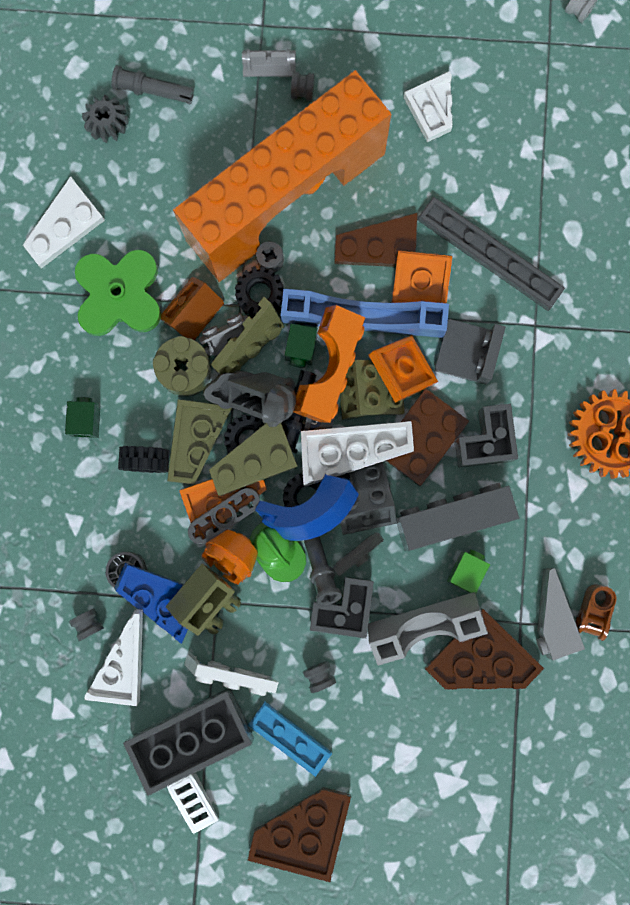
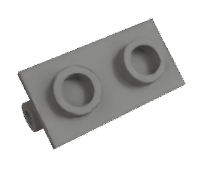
[242,49,296,77]
[199,313,248,357]

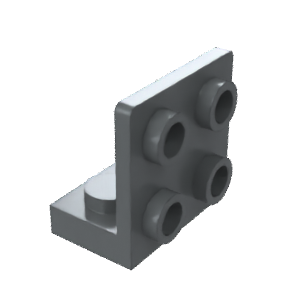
[435,319,506,385]
[337,462,396,535]

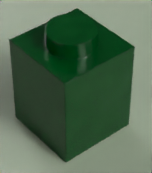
[284,324,318,368]
[65,397,101,438]

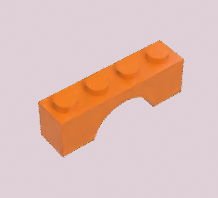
[294,305,365,423]

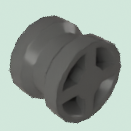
[291,71,315,101]
[256,241,284,273]
[69,609,104,641]
[303,661,337,693]

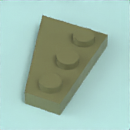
[211,297,284,374]
[167,399,232,485]
[209,423,298,496]

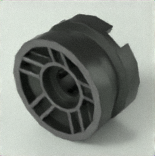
[105,552,148,588]

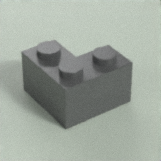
[455,404,518,468]
[310,577,374,639]

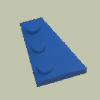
[114,562,188,644]

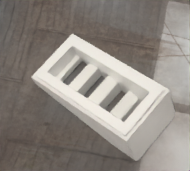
[167,773,219,834]

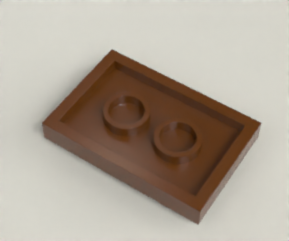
[386,389,469,487]

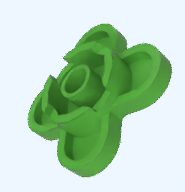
[75,250,161,336]

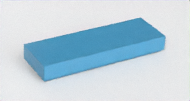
[248,701,332,777]

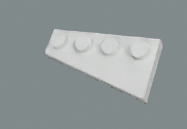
[301,421,414,487]

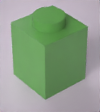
[447,549,490,594]

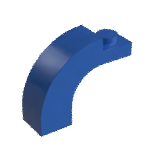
[255,474,359,541]

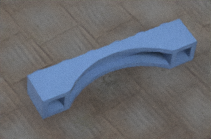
[281,289,449,338]

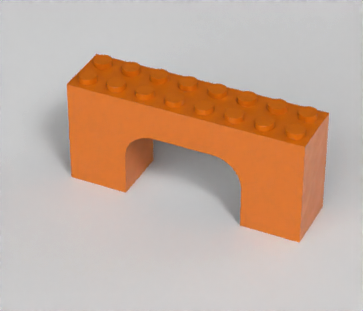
[173,70,392,282]

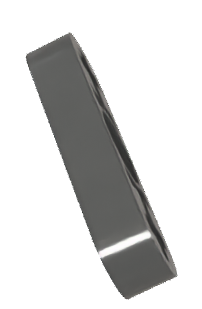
[188,487,260,544]

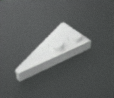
[85,609,143,706]

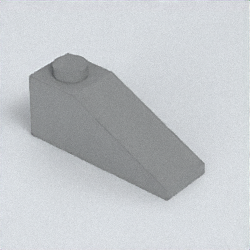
[536,568,585,660]

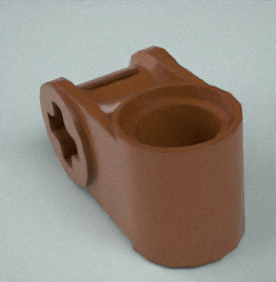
[575,584,617,641]

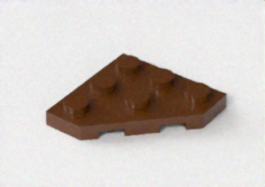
[424,608,544,690]
[247,787,351,882]

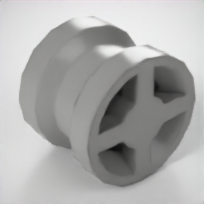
[565,0,598,23]

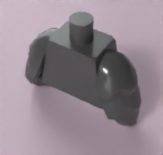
[203,370,296,427]

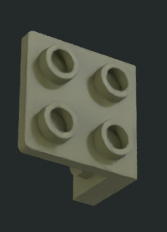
[340,360,405,420]

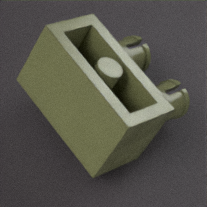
[166,563,241,636]

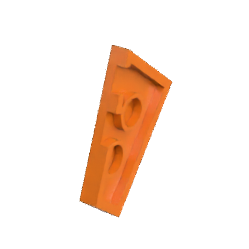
[179,479,267,538]

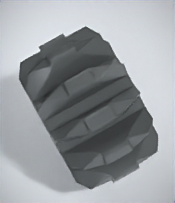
[82,94,129,143]

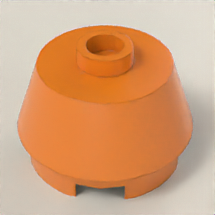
[201,530,258,584]

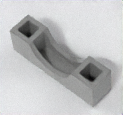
[368,592,488,666]

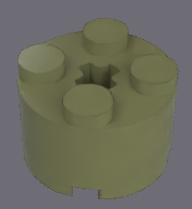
[153,336,212,396]

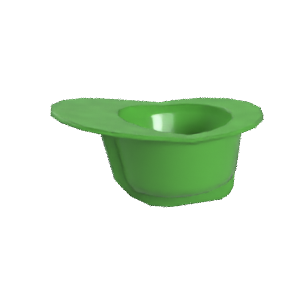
[249,523,306,582]

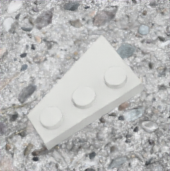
[23,176,105,269]
[184,654,279,696]

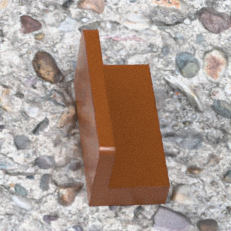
[161,276,224,340]

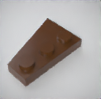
[335,213,417,267]

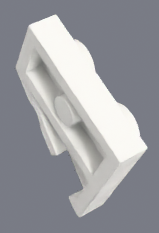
[403,71,452,142]

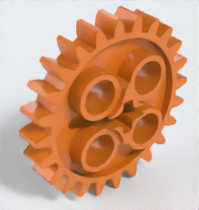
[567,389,630,479]

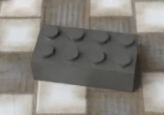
[396,483,520,551]
[123,688,254,796]

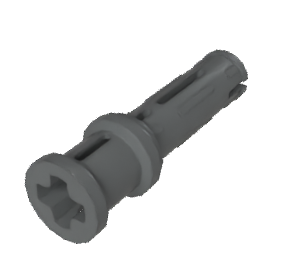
[111,65,194,105]
[304,536,342,605]

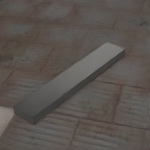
[417,196,565,311]

